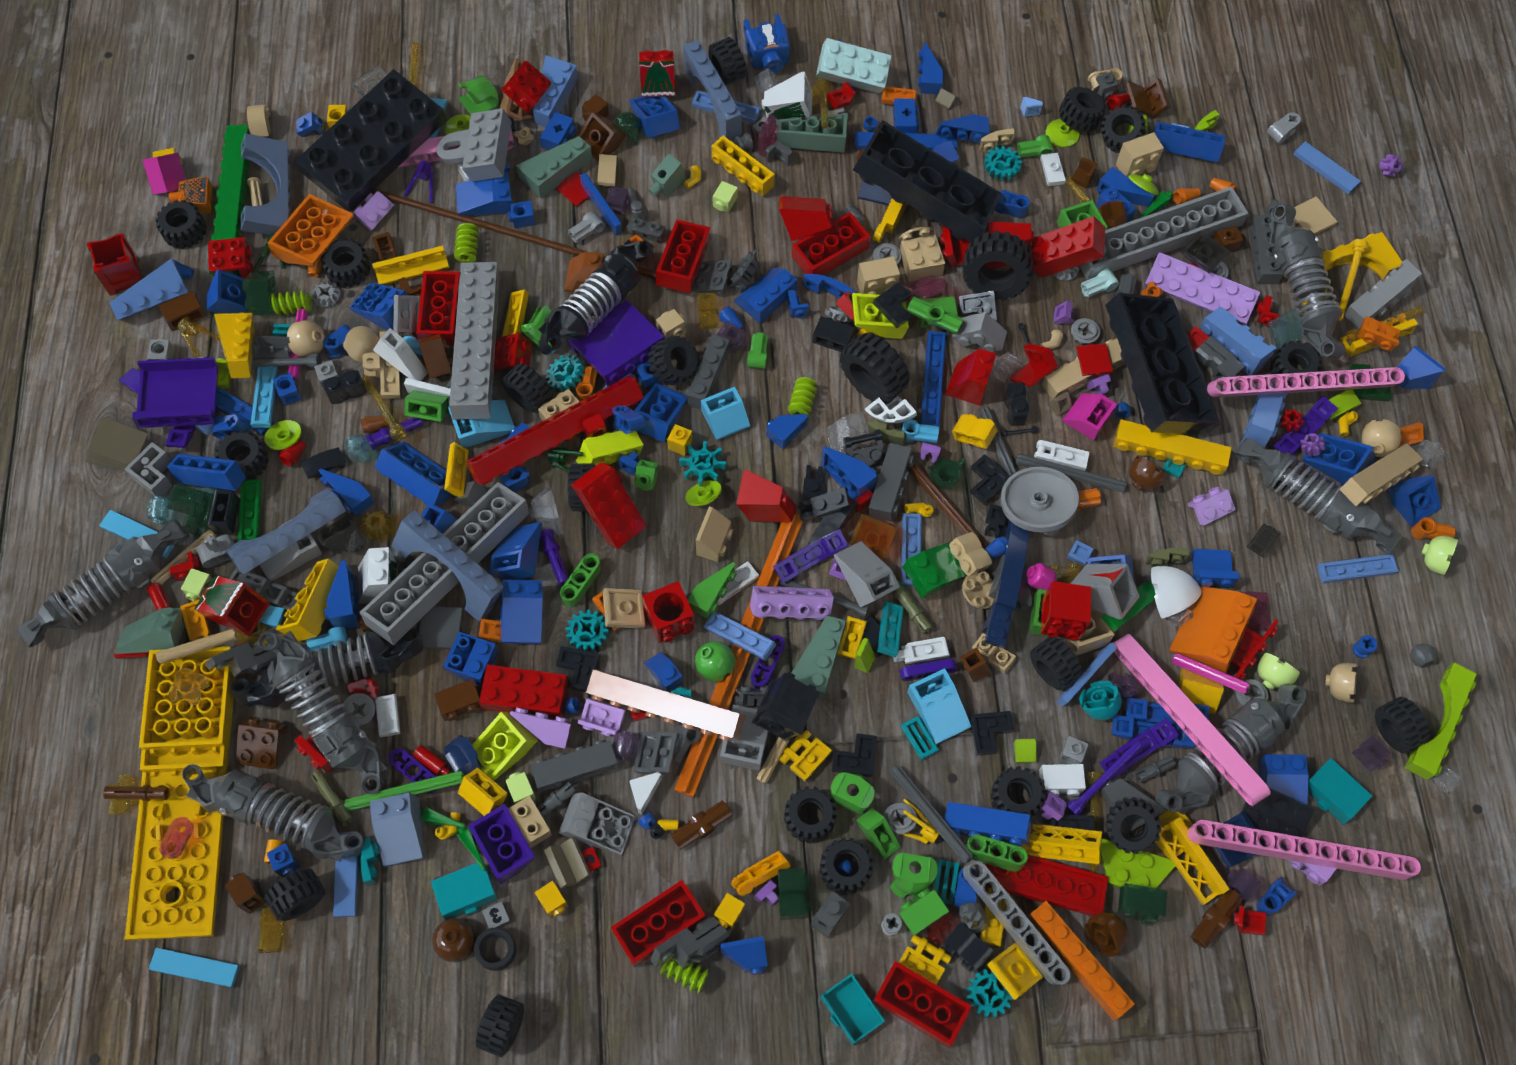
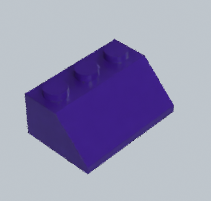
[468,804,535,884]

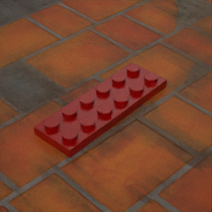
[978,850,1108,916]

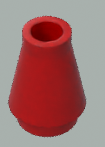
[1107,93,1132,111]
[279,439,306,467]

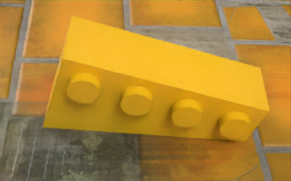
[214,313,255,378]
[275,558,339,641]

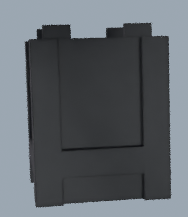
[752,672,820,742]

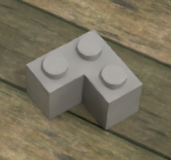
[952,312,1007,352]
[125,442,172,499]

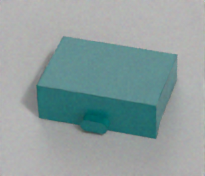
[1308,758,1372,825]
[431,861,498,920]
[820,973,885,1046]

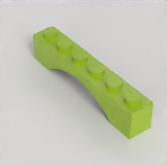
[1405,662,1477,780]

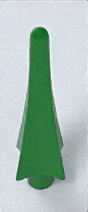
[1138,190,1173,219]
[420,806,466,828]
[456,827,486,871]

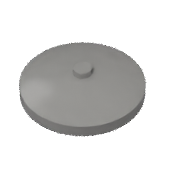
[1001,467,1079,532]

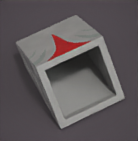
[1071,564,1139,619]

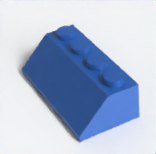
[375,442,452,506]

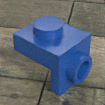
[297,112,324,137]
[267,844,300,876]

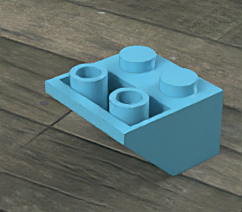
[701,387,750,441]

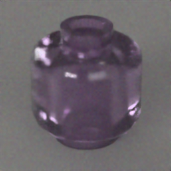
[612,730,640,761]

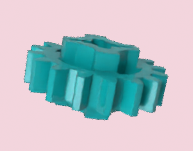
[984,146,1022,181]
[545,354,585,392]
[565,609,609,652]
[966,969,1013,1018]

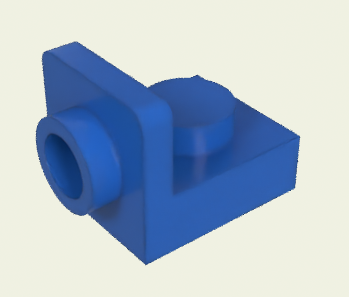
[787,290,809,318]

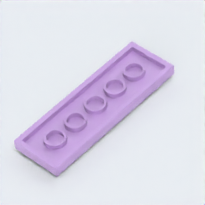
[1144,252,1260,325]

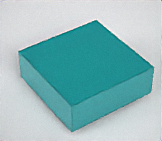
[1162,459,1187,479]

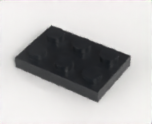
[1240,787,1315,837]

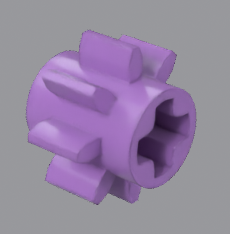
[1379,154,1402,176]
[1300,433,1325,457]

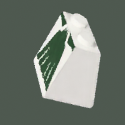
[762,72,812,125]
[358,547,398,604]

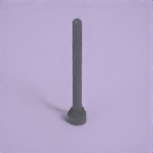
[252,353,321,368]
[780,580,870,619]

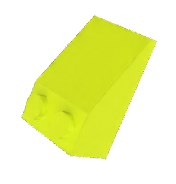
[852,293,909,339]
[472,712,538,781]

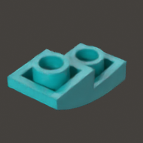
[361,837,380,886]

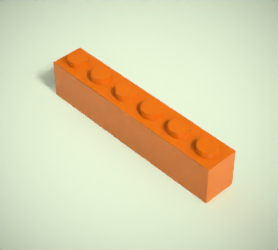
[1027,901,1134,1021]

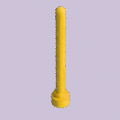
[1339,239,1369,322]

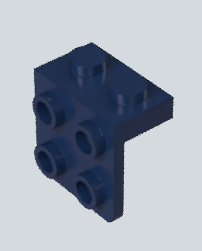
[1216,811,1265,868]

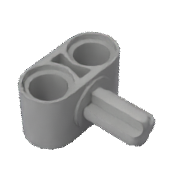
[196,534,235,568]

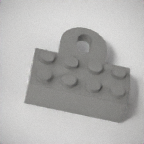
[437,108,512,182]

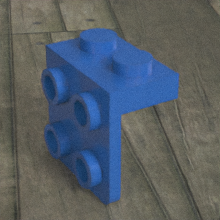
[1192,549,1239,588]

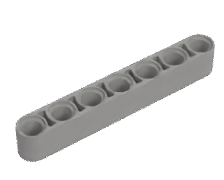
[963,861,1070,985]

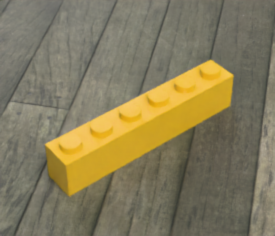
[1113,419,1232,475]

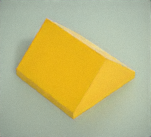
[1178,668,1224,715]

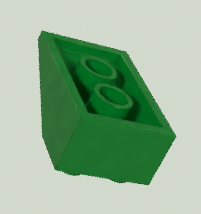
[902,542,967,599]

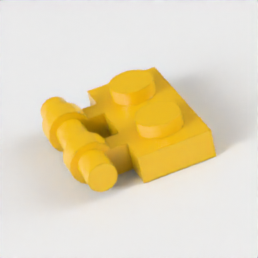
[779,730,832,782]
[899,935,952,985]

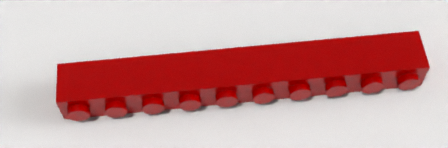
[465,376,644,485]

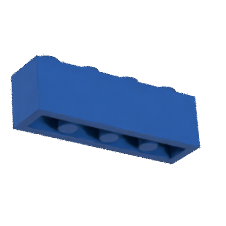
[1154,122,1225,162]
[167,454,246,491]
[945,802,1033,847]

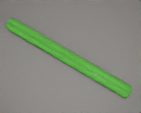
[344,771,464,811]

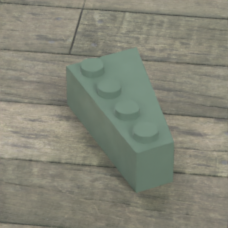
[777,113,848,152]
[515,136,592,198]
[792,615,846,700]

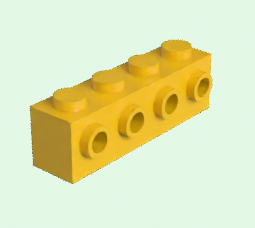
[711,135,775,197]

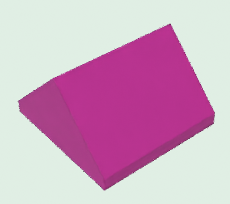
[142,153,186,194]

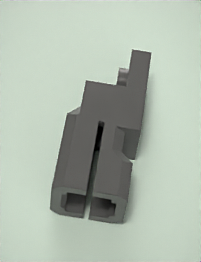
[1194,336,1245,400]
[205,635,277,677]
[650,916,729,969]

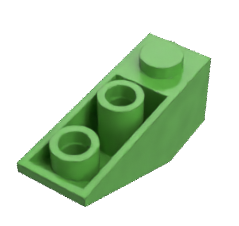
[688,562,737,619]

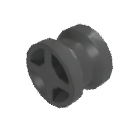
[734,133,754,151]

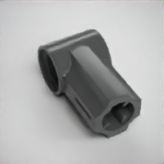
[1115,273,1137,296]
[673,722,700,764]

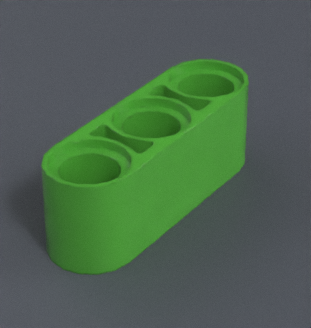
[560,554,601,608]
[966,834,1028,872]

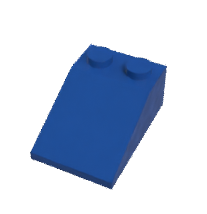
[629,96,680,138]
[455,172,511,215]
[635,382,687,442]
[1303,433,1376,484]
[821,446,877,500]
[325,560,361,631]
[500,580,543,644]
[1258,754,1308,805]

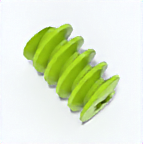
[454,223,479,263]
[271,290,312,316]
[788,377,818,419]
[660,958,709,995]

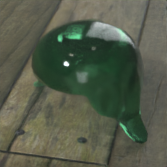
[613,112,641,146]
[928,458,966,489]

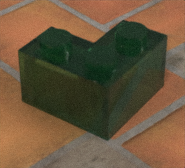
[242,271,276,315]
[166,483,214,536]
[777,868,810,920]
[1118,883,1168,926]

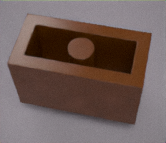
[159,291,206,331]
[418,334,453,378]
[434,679,481,721]
[225,872,266,914]

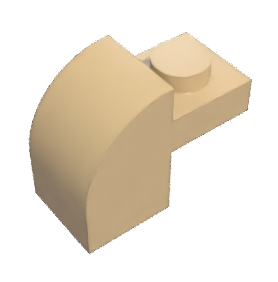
[247,104,271,137]

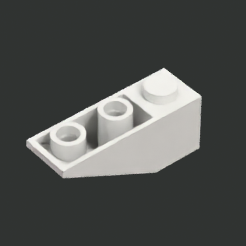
[373,328,428,381]

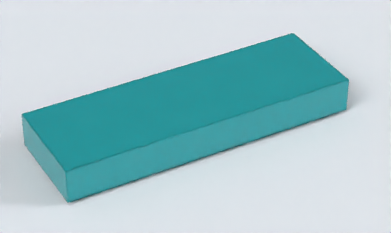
[877,601,903,658]

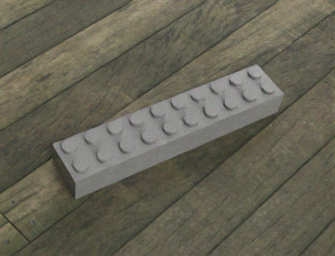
[1079,186,1249,280]
[449,262,500,420]
[360,482,530,645]

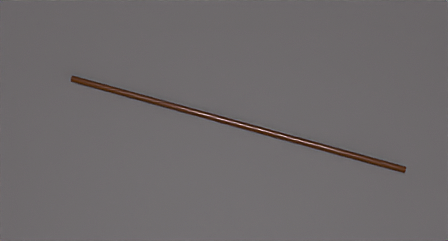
[371,189,656,279]

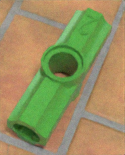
[907,297,963,334]

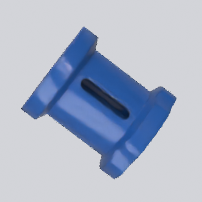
[1353,635,1378,658]

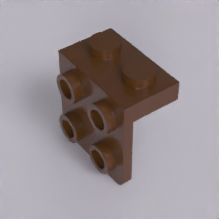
[1126,78,1171,119]
[236,717,287,769]

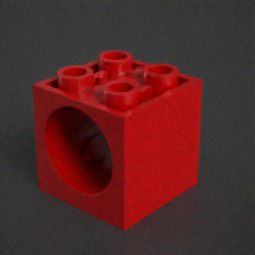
[642,581,695,643]
[1041,581,1091,641]

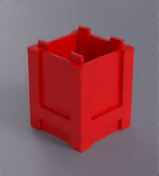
[87,233,143,296]

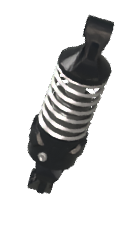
[538,239,653,355]
[230,628,423,707]

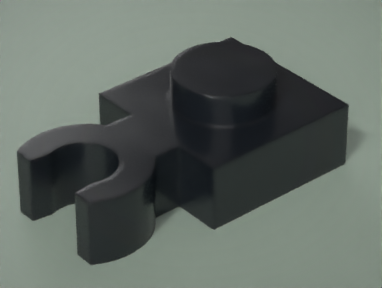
[984,504,1007,539]

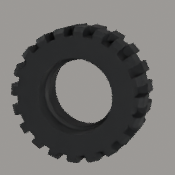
[962,231,1033,301]
[840,333,910,404]

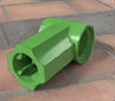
[1017,135,1054,158]
[747,332,768,369]

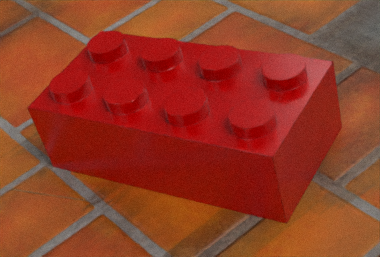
[792,212,871,275]
[1031,216,1105,278]
[656,219,710,294]
[416,271,460,345]
[572,462,647,550]
[479,665,569,719]
[610,880,706,968]
[872,961,972,1048]

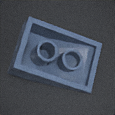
[370,793,424,867]

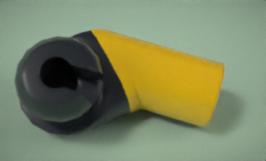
[650,819,679,839]

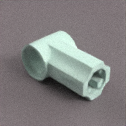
[1081,268,1119,298]

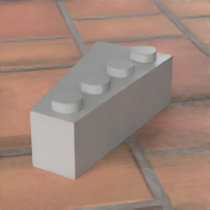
[1344,259,1422,329]

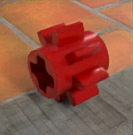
[1280,409,1304,433]

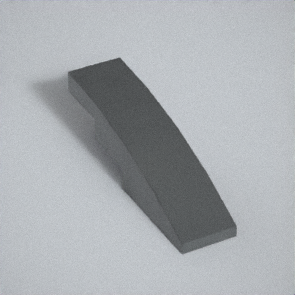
[229,567,297,611]

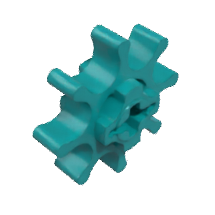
[679,441,726,487]

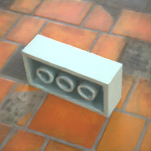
[816,38,892,94]

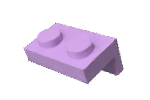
[353,191,394,231]
[1187,487,1235,526]
[578,698,626,737]

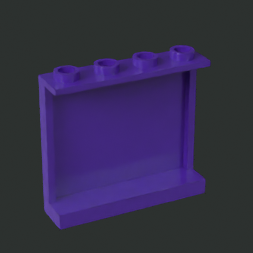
[568,300,665,387]
[132,357,219,428]

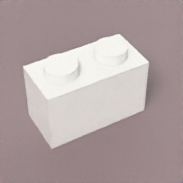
[1039,764,1086,797]

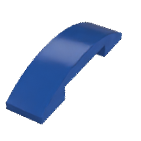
[803,274,856,298]
[1126,698,1209,726]
[1111,715,1195,748]

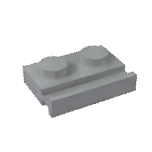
[393,295,421,333]

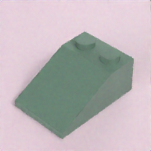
[114,608,185,654]

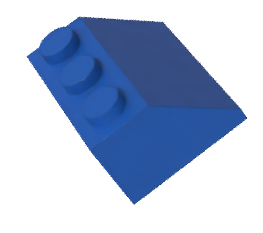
[734,268,798,323]

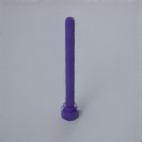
[1066,741,1143,815]

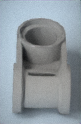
[1267,113,1301,144]

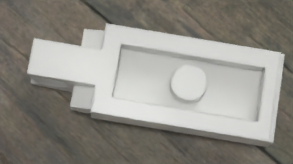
[893,637,950,664]

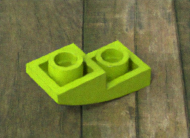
[1195,110,1220,132]
[1329,389,1362,420]

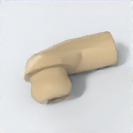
[1041,329,1063,350]

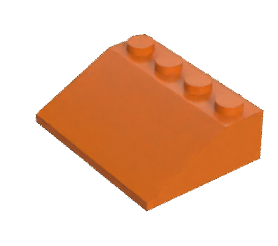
[268,194,354,266]
[1169,586,1257,673]

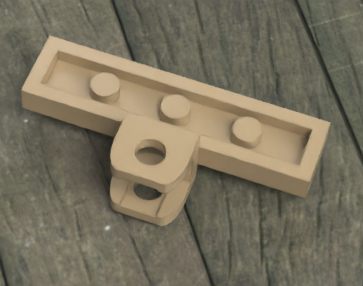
[363,331,400,399]

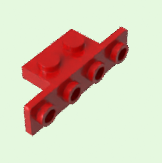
[1231,619,1279,680]

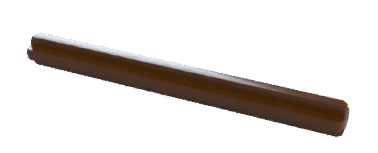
[909,464,987,549]

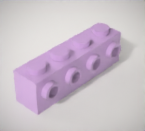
[750,586,834,620]

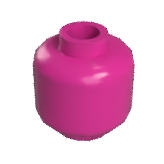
[1026,563,1057,591]

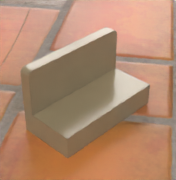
[544,838,590,888]

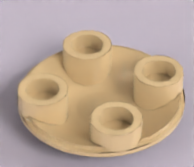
[899,227,933,242]
[343,326,379,363]
[962,571,994,609]

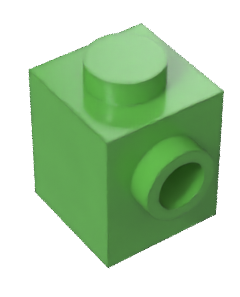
[634,459,659,491]

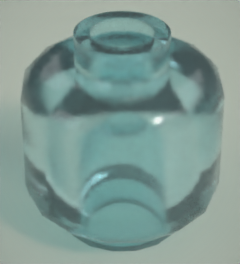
[344,434,372,462]
[146,496,174,525]

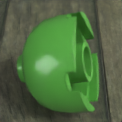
[695,641,736,682]

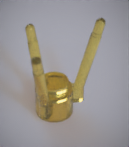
[178,318,220,358]

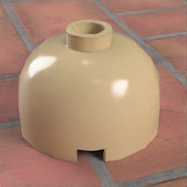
[287,320,325,357]
[1361,419,1402,457]
[1325,662,1357,703]

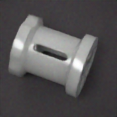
[881,913,902,936]

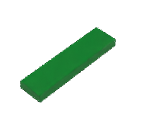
[238,479,262,542]
[1101,580,1156,632]

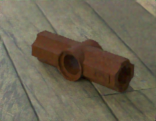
[671,800,732,850]
[1190,888,1243,949]

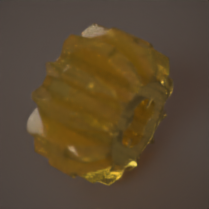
[360,509,394,542]

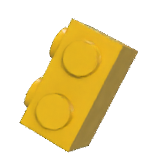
[458,767,507,816]

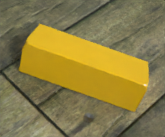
[837,616,867,659]

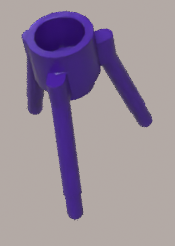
[404,161,434,203]

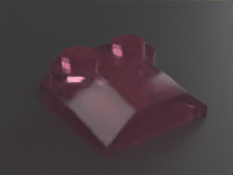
[903,275,947,302]

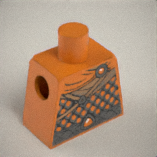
[169,176,213,214]

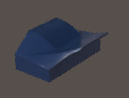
[444,735,483,776]

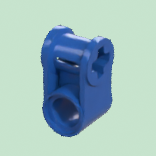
[995,190,1030,218]
[323,325,351,359]
[612,406,645,434]
[212,414,250,439]
[953,868,978,908]
[1256,877,1297,916]

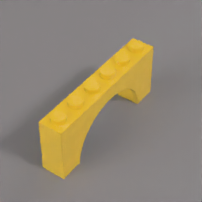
[1286,232,1402,305]

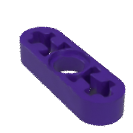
[751,635,785,689]
[899,659,958,681]
[389,748,437,794]

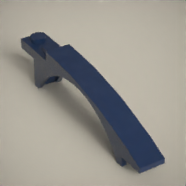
[982,520,1029,648]

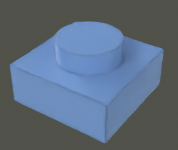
[1067,540,1093,567]

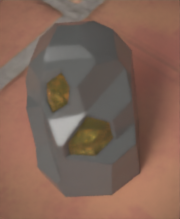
[959,903,988,934]

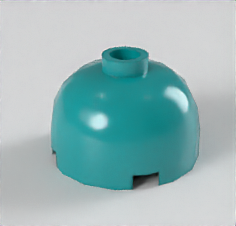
[1079,680,1122,721]

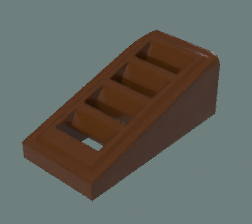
[372,232,398,261]

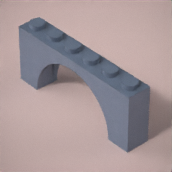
[683,40,742,143]
[241,133,291,235]
[225,488,346,574]
[391,510,504,622]

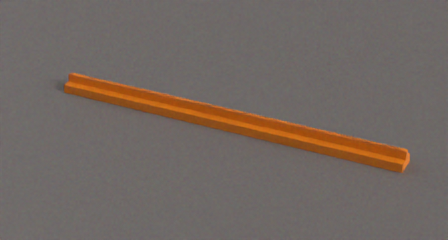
[674,510,804,798]

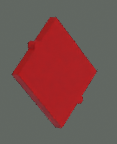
[556,171,589,207]
[1076,343,1113,376]

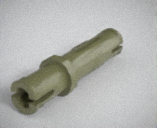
[892,581,933,634]
[310,770,353,827]

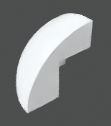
[865,396,917,423]
[1151,566,1202,618]

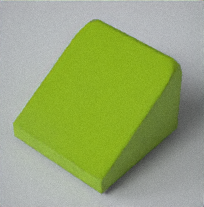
[1014,739,1036,763]

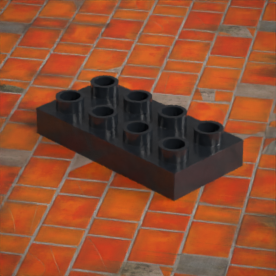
[295,69,447,212]
[853,120,1002,242]
[1105,293,1221,435]

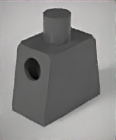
[811,891,851,938]

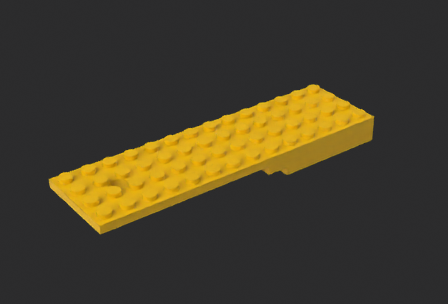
[125,646,236,941]

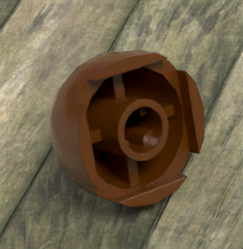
[1129,456,1168,491]
[1085,912,1129,957]
[432,918,476,963]

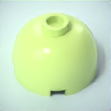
[1421,535,1458,575]
[1257,653,1300,690]

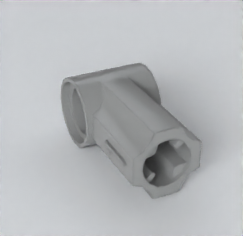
[568,211,605,244]

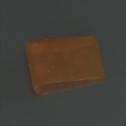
[849,513,899,563]

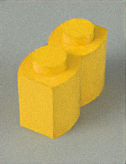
[952,414,997,449]

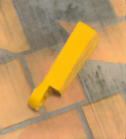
[873,199,908,243]

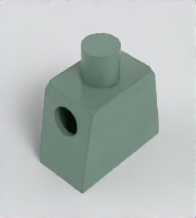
[648,154,686,197]

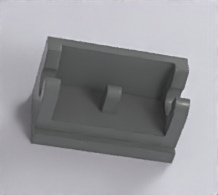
[251,335,291,360]

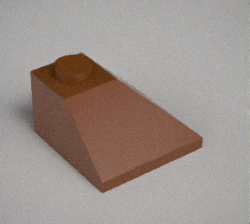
[564,251,604,292]

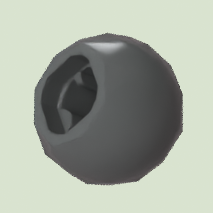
[1410,643,1437,668]

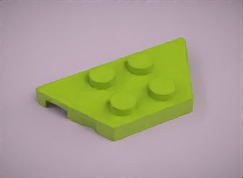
[1100,838,1175,897]

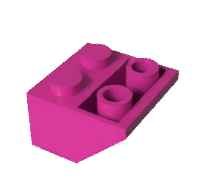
[1062,393,1117,441]

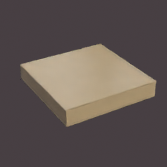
[1293,196,1337,235]
[603,588,645,628]

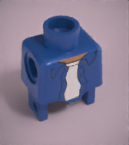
[744,14,790,74]

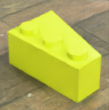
[576,430,643,465]

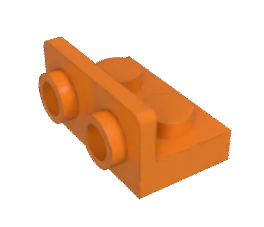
[1357,316,1401,351]

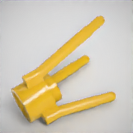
[901,799,939,844]

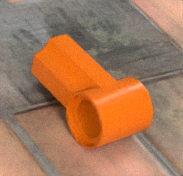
[576,366,598,402]
[1077,488,1101,511]
[1411,517,1456,540]

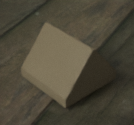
[935,88,959,109]
[1048,392,1072,416]

